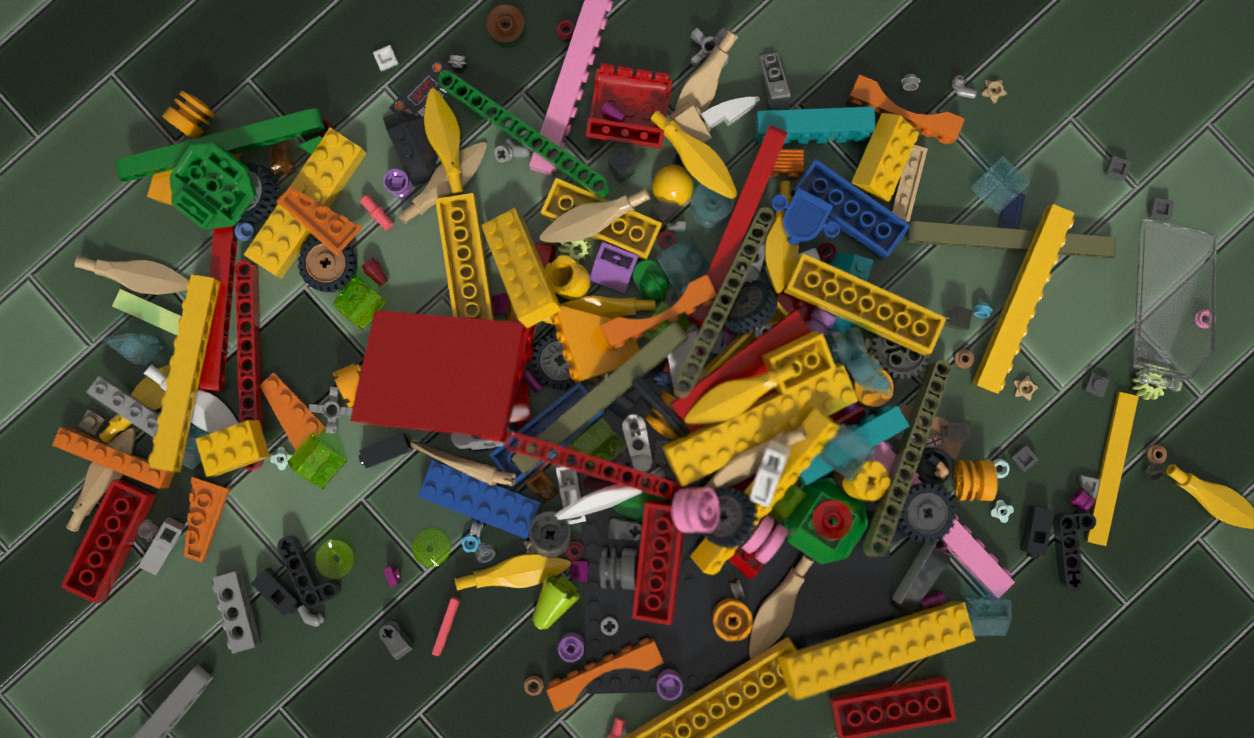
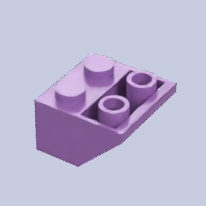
[590,242,638,294]

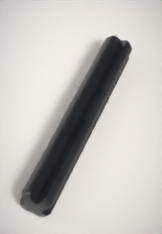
[631,375,690,437]

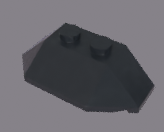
[383,110,438,187]

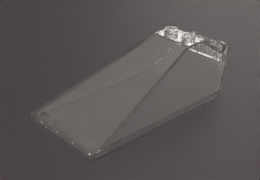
[1133,218,1217,392]

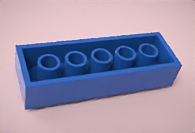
[791,159,911,260]
[489,382,606,485]
[418,460,542,539]

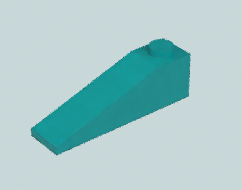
[828,252,874,335]

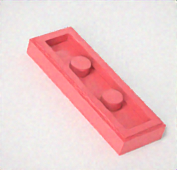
[432,596,461,656]

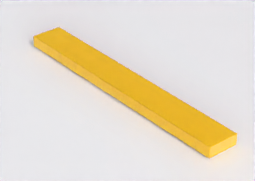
[1085,392,1139,546]

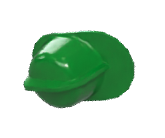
[633,260,669,303]

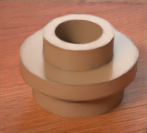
[954,349,974,369]
[1146,445,1167,464]
[524,675,544,696]

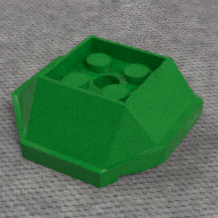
[169,143,257,230]
[781,477,868,564]

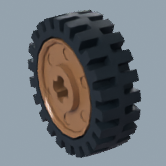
[297,238,358,293]

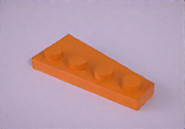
[277,187,363,255]
[260,372,326,454]
[184,476,230,563]

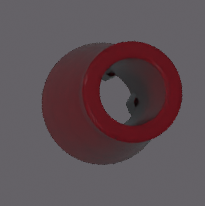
[361,257,388,287]

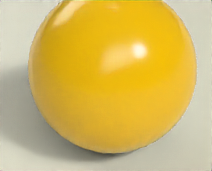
[652,165,694,208]

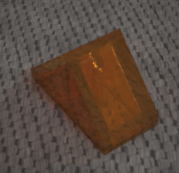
[268,143,297,177]
[525,469,559,504]

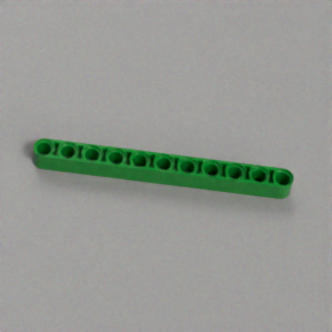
[438,71,610,197]
[115,108,325,182]

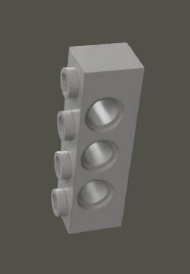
[86,376,159,437]
[212,569,261,654]

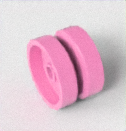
[672,487,720,533]
[741,514,788,564]

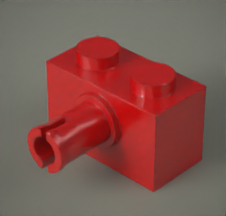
[510,382,531,430]

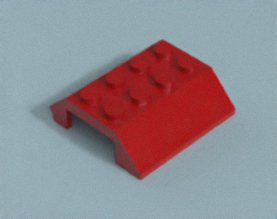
[586,63,672,149]

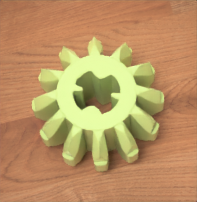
[558,238,591,264]
[1132,367,1168,400]

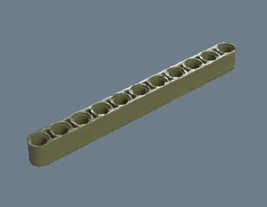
[674,207,775,398]
[907,221,1116,258]
[512,322,689,475]
[863,360,951,557]

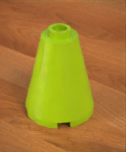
[532,573,581,629]

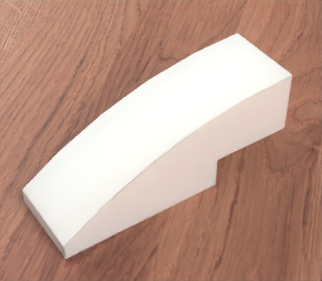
[700,96,760,130]
[750,441,791,507]
[556,461,586,525]

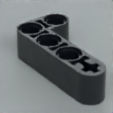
[608,356,668,420]
[1053,511,1096,591]
[277,536,341,608]
[891,542,950,615]

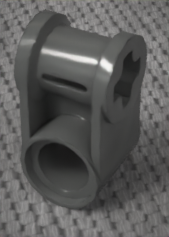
[608,518,643,541]
[379,621,414,660]

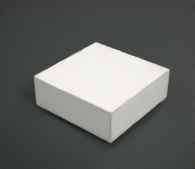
[373,45,399,71]

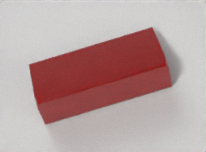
[834,406,866,434]
[728,546,764,579]

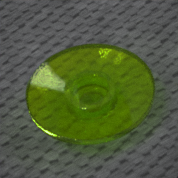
[412,529,451,567]
[315,540,354,579]

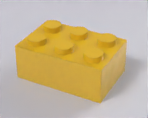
[762,331,836,395]
[195,420,270,477]

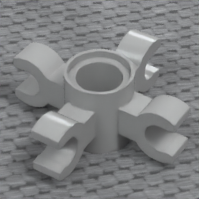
[691,28,729,68]
[309,387,353,433]

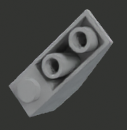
[759,52,790,111]
[138,516,185,575]

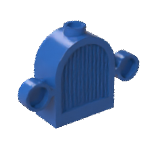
[771,188,840,246]

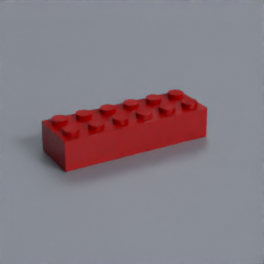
[61,479,156,603]
[632,499,685,625]
[829,676,956,738]

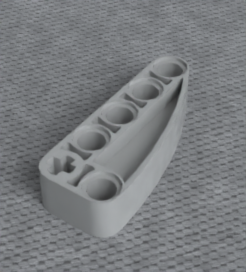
[133,665,213,738]

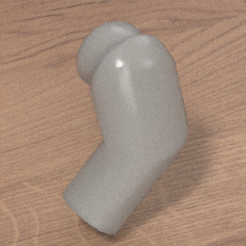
[952,75,977,99]
[503,138,532,158]
[297,605,324,627]

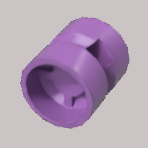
[383,169,413,199]
[805,307,837,339]
[558,632,585,662]
[656,668,683,700]

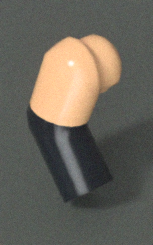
[924,452,949,479]

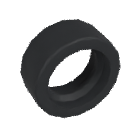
[916,447,953,484]

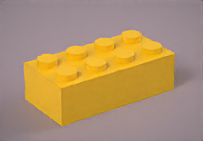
[851,113,919,202]

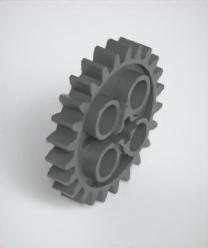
[869,333,931,380]

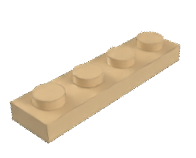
[891,145,928,223]

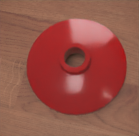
[812,501,853,540]

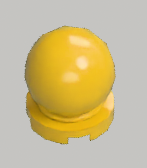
[545,255,591,300]

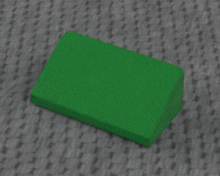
[297,136,322,154]

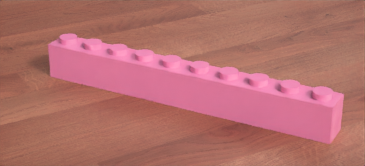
[529,0,613,176]
[860,440,1015,599]

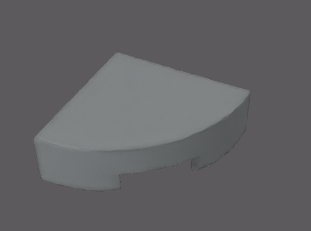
[666,221,686,232]
[1079,475,1100,498]

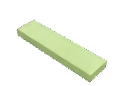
[112,289,182,336]

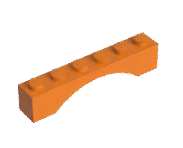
[847,74,965,144]
[600,275,717,349]
[52,427,175,489]
[546,637,664,712]

